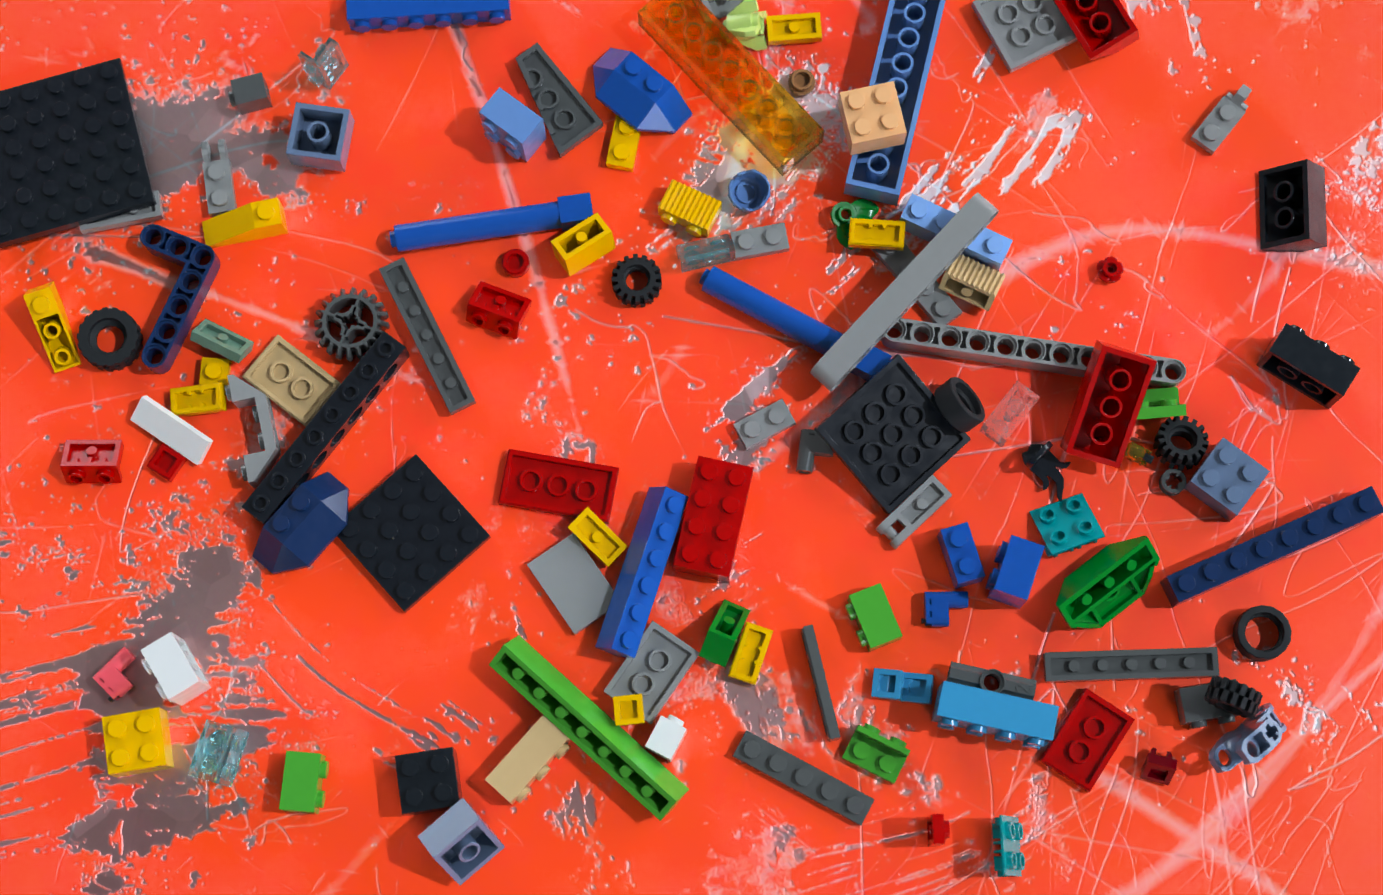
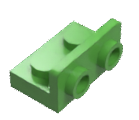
[1137,387,1187,420]
[842,723,910,784]

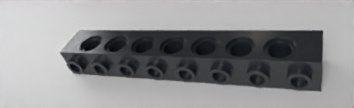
[242,331,410,525]

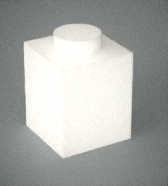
[645,714,687,762]

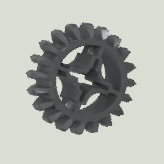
[314,287,390,362]

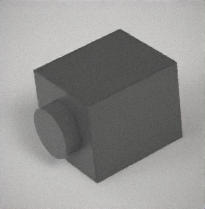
[228,72,273,115]

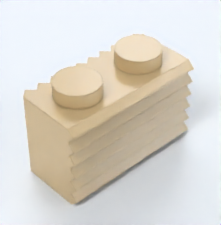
[938,254,1005,312]

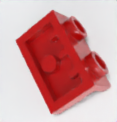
[466,281,532,340]
[60,440,124,484]

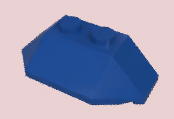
[593,48,693,134]

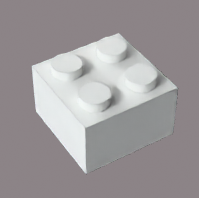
[140,632,211,706]

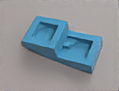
[871,668,934,705]

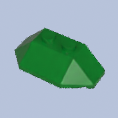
[1056,536,1160,628]

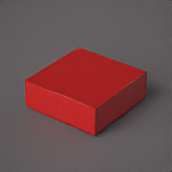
[146,443,187,482]

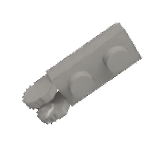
[201,139,237,217]

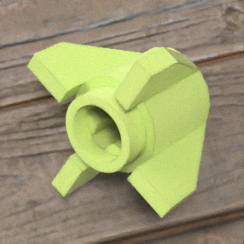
[723,0,767,51]

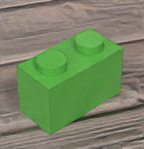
[845,583,903,652]
[279,751,329,814]

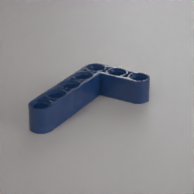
[140,224,221,374]

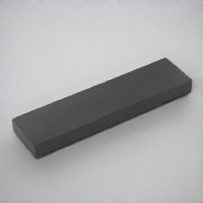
[801,624,840,742]

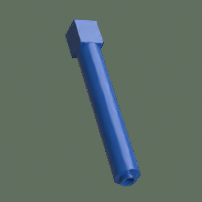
[389,192,593,252]
[699,266,892,381]

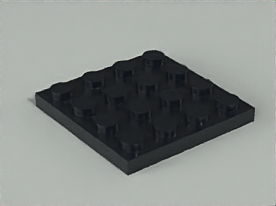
[814,354,971,514]
[338,454,491,613]

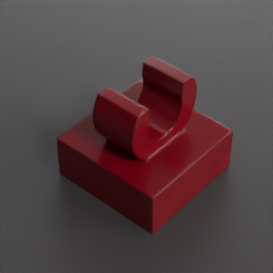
[1140,748,1177,786]

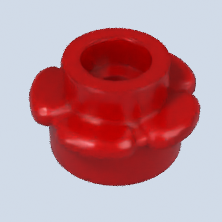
[1096,256,1124,283]

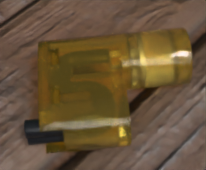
[1123,441,1154,467]

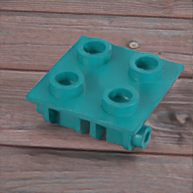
[1029,493,1105,558]
[992,815,1025,877]

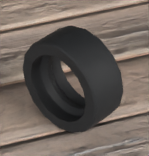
[934,377,985,433]
[1233,605,1292,662]

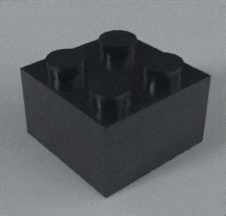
[395,747,463,816]

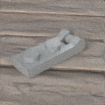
[875,475,952,550]

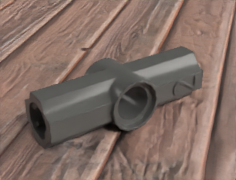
[946,661,1037,700]

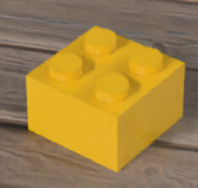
[102,707,174,778]

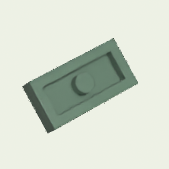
[190,319,254,364]

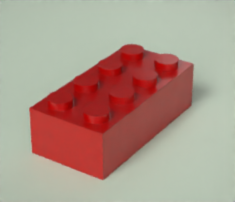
[673,455,754,583]

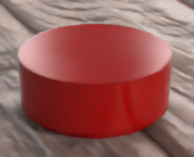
[502,249,530,278]

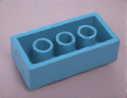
[931,681,1059,749]

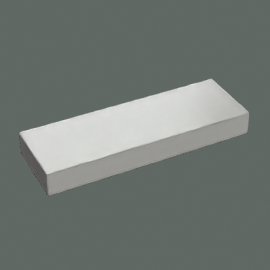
[130,395,214,465]

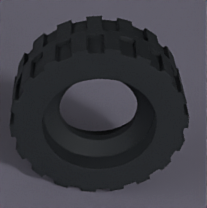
[77,307,143,372]

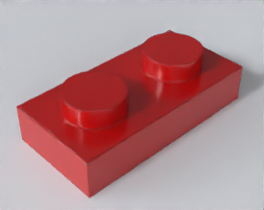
[927,814,950,847]

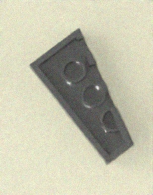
[516,43,604,158]

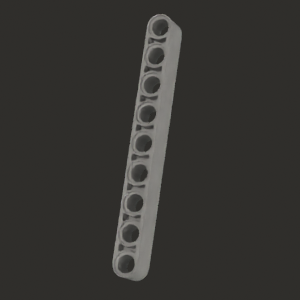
[810,192,999,392]

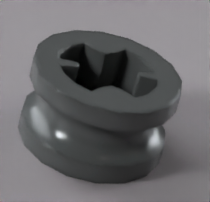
[1159,469,1186,496]

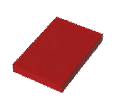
[1039,688,1135,793]

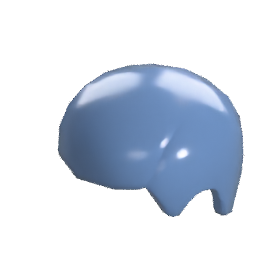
[728,169,771,212]

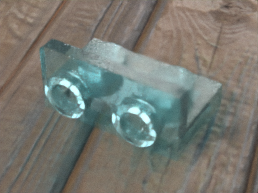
[297,37,349,90]
[676,234,735,273]
[187,719,249,788]

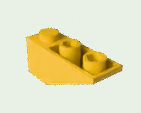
[23,281,82,373]

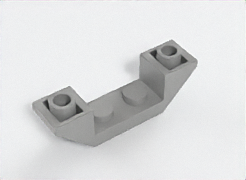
[225,374,281,488]

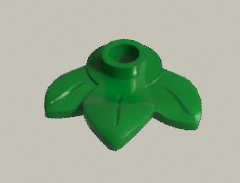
[830,199,879,250]

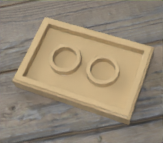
[242,334,341,427]

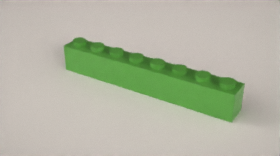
[489,635,689,821]

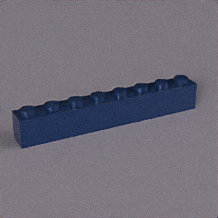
[1160,486,1383,608]

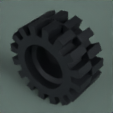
[612,254,662,308]
[1153,416,1209,471]
[1204,676,1263,719]

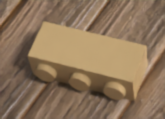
[485,715,571,805]

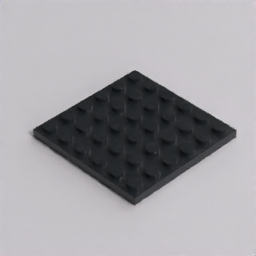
[0,58,157,249]

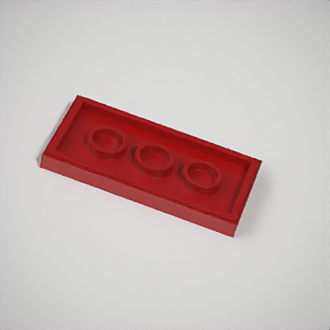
[498,449,619,524]

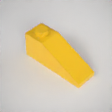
[202,197,288,248]

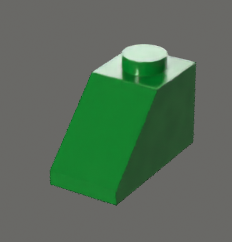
[699,599,750,667]

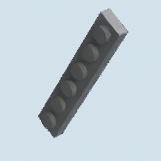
[379,257,476,415]
[1043,647,1219,683]

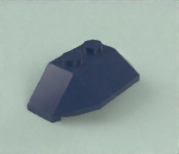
[252,472,349,575]

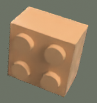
[838,81,907,156]

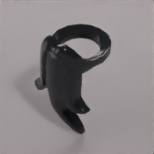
[1022,441,1071,502]

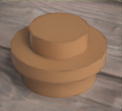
[788,69,815,96]

